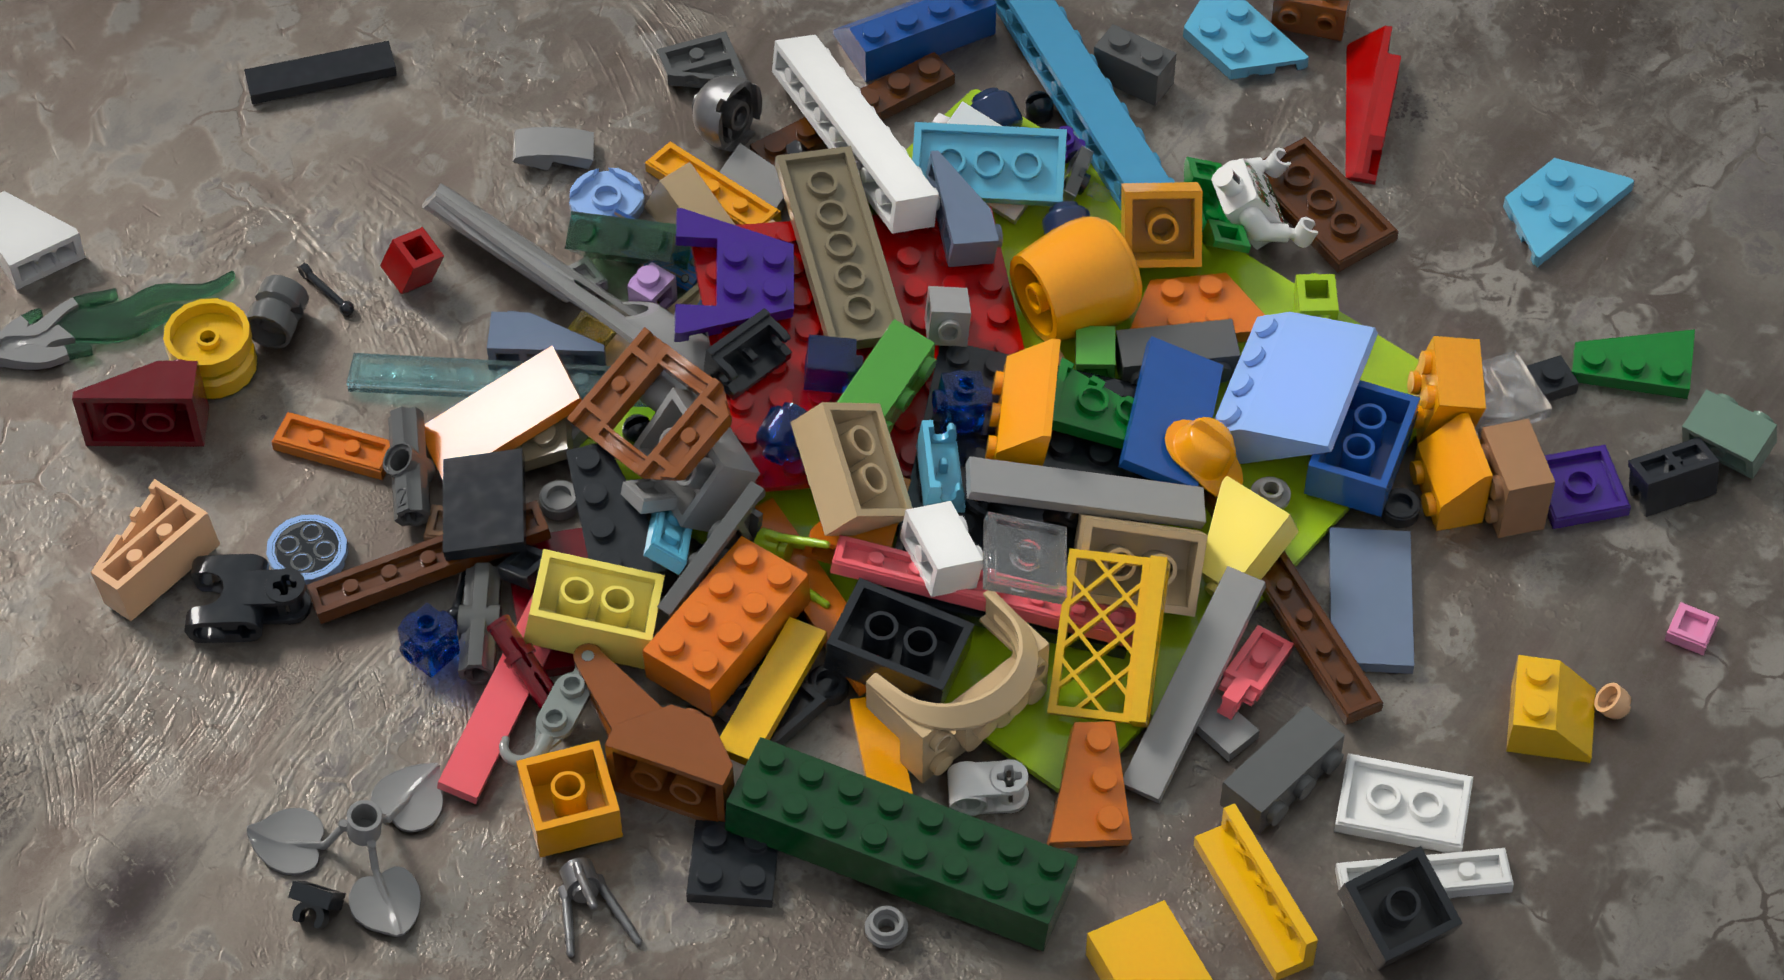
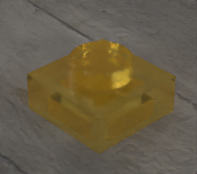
[567,310,617,348]

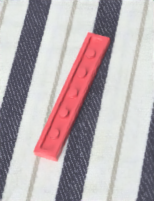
[437,595,552,804]

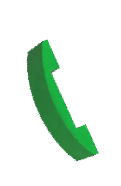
[1184,157,1251,253]

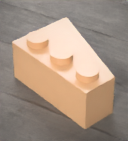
[91,479,220,621]

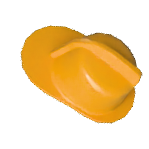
[1165,417,1243,497]

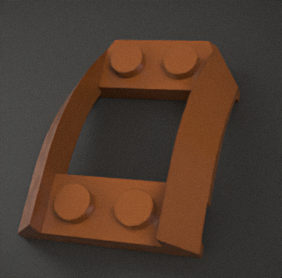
[567,327,732,481]

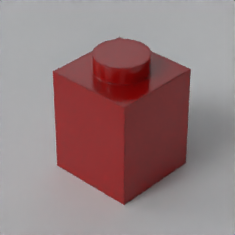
[380,227,444,295]

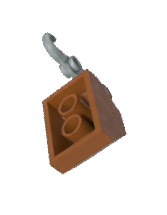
[499,643,734,822]

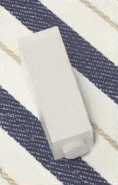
[0,191,86,290]

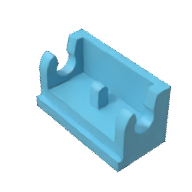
[916,420,965,513]

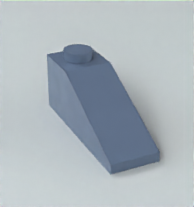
[926,150,1003,267]
[487,311,607,375]

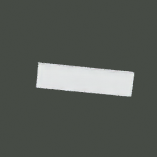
[1335,848,1514,908]

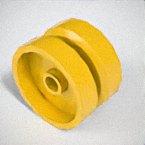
[163,298,257,399]

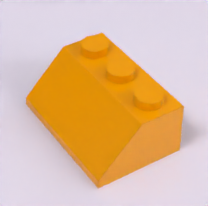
[985,339,1061,466]

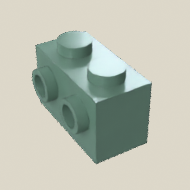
[1682,389,1777,479]

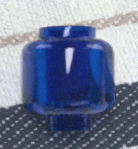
[756,402,808,465]

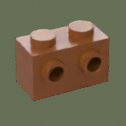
[1271,0,1351,41]

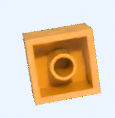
[1121,182,1203,268]
[1407,336,1486,444]
[516,740,623,858]

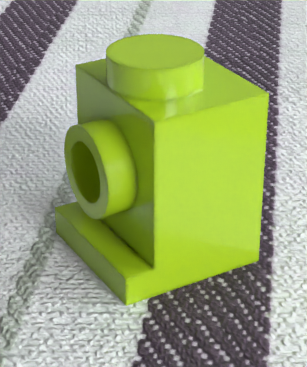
[1293,273,1339,320]

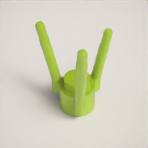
[754,527,831,609]

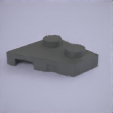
[656,31,748,88]

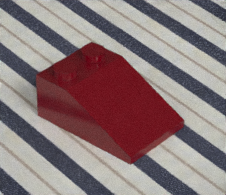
[72,359,209,447]

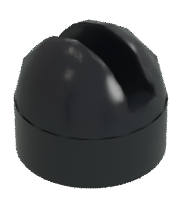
[1024,91,1054,124]
[622,414,650,445]

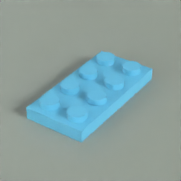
[912,122,1067,206]

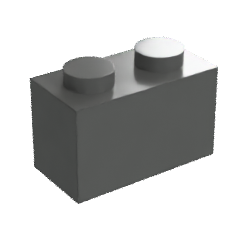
[1094,24,1177,106]

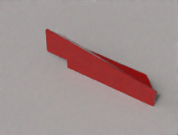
[1345,25,1401,185]

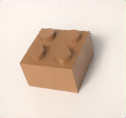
[1480,419,1555,538]

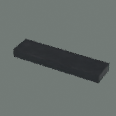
[244,41,397,104]

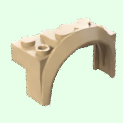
[866,589,1049,784]

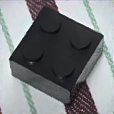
[1337,846,1463,970]

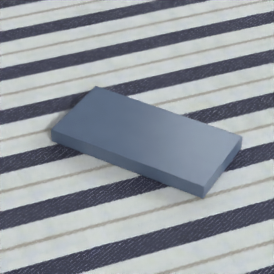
[1328,527,1414,674]

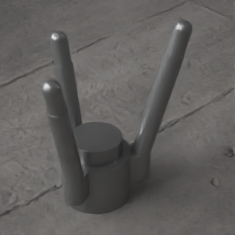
[558,857,643,958]

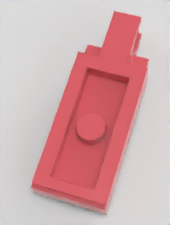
[1217,625,1294,720]

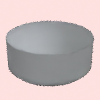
[539,480,578,521]

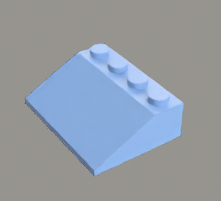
[1214,312,1378,464]

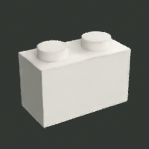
[900,501,985,597]

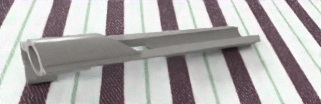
[422,183,709,412]

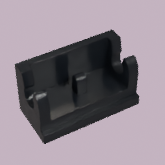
[703,308,792,400]
[1628,437,1720,517]

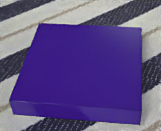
[1544,445,1631,529]

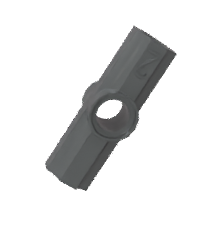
[383,406,435,527]
[458,563,503,685]

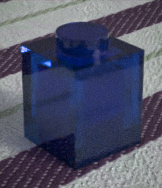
[803,335,863,394]

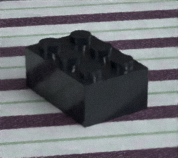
[823,578,975,703]

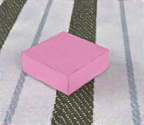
[1665,602,1719,655]

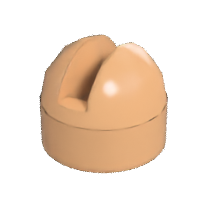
[1594,683,1632,720]

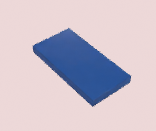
[1118,336,1224,486]

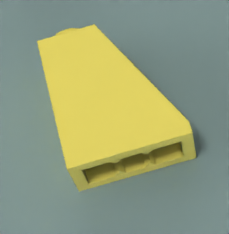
[1202,476,1299,596]

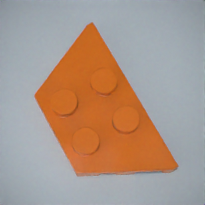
[1130,273,1265,342]

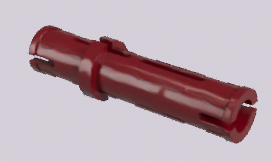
[486,614,554,709]

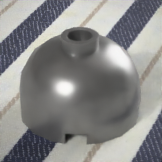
[692,75,762,152]

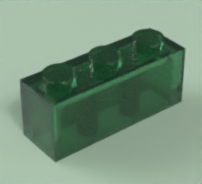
[565,211,691,270]

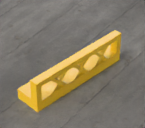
[1194,803,1318,980]

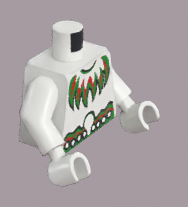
[1211,148,1318,250]

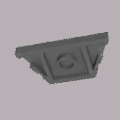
[657,481,766,617]

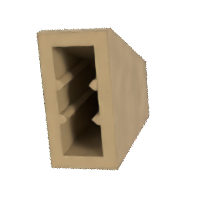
[644,162,735,249]

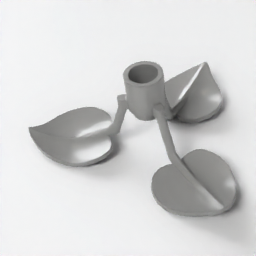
[247,763,443,937]

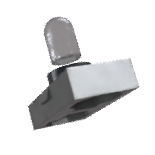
[1063,145,1111,202]

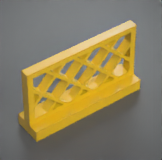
[1047,548,1171,728]

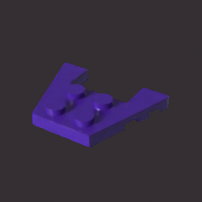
[674,208,794,342]

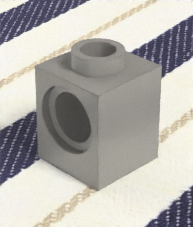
[924,286,971,347]

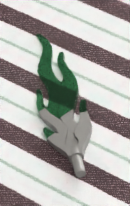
[0,271,236,370]

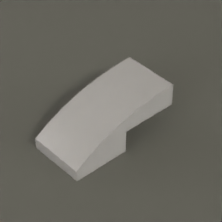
[513,127,594,171]

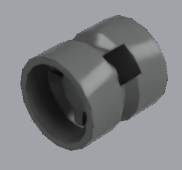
[246,275,309,349]

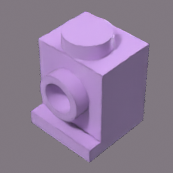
[627,262,678,309]

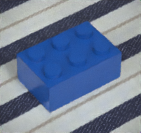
[1304,380,1420,517]

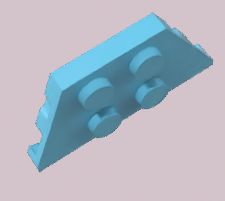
[1183,0,1309,80]
[1503,158,1634,268]

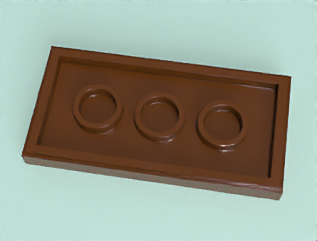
[1263,137,1399,273]

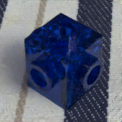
[932,370,992,434]
[397,602,460,678]

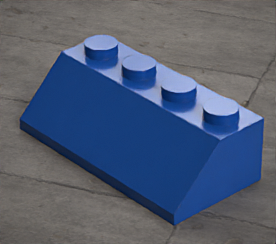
[833,0,997,82]

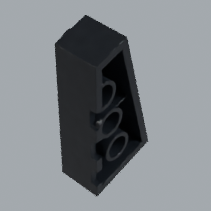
[566,443,677,596]

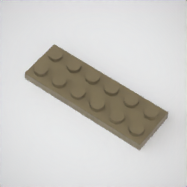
[775,146,905,353]

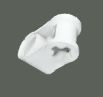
[947,759,1029,816]

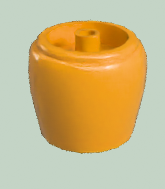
[1010,217,1143,341]

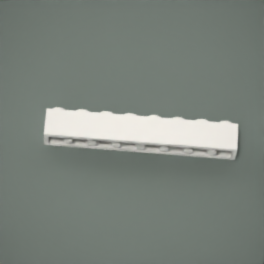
[772,34,940,234]

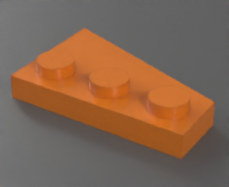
[1047,721,1132,848]

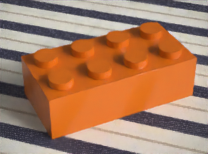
[642,536,810,717]

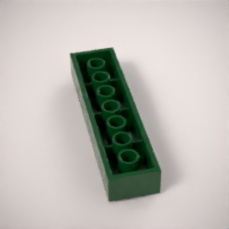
[725,737,1079,952]

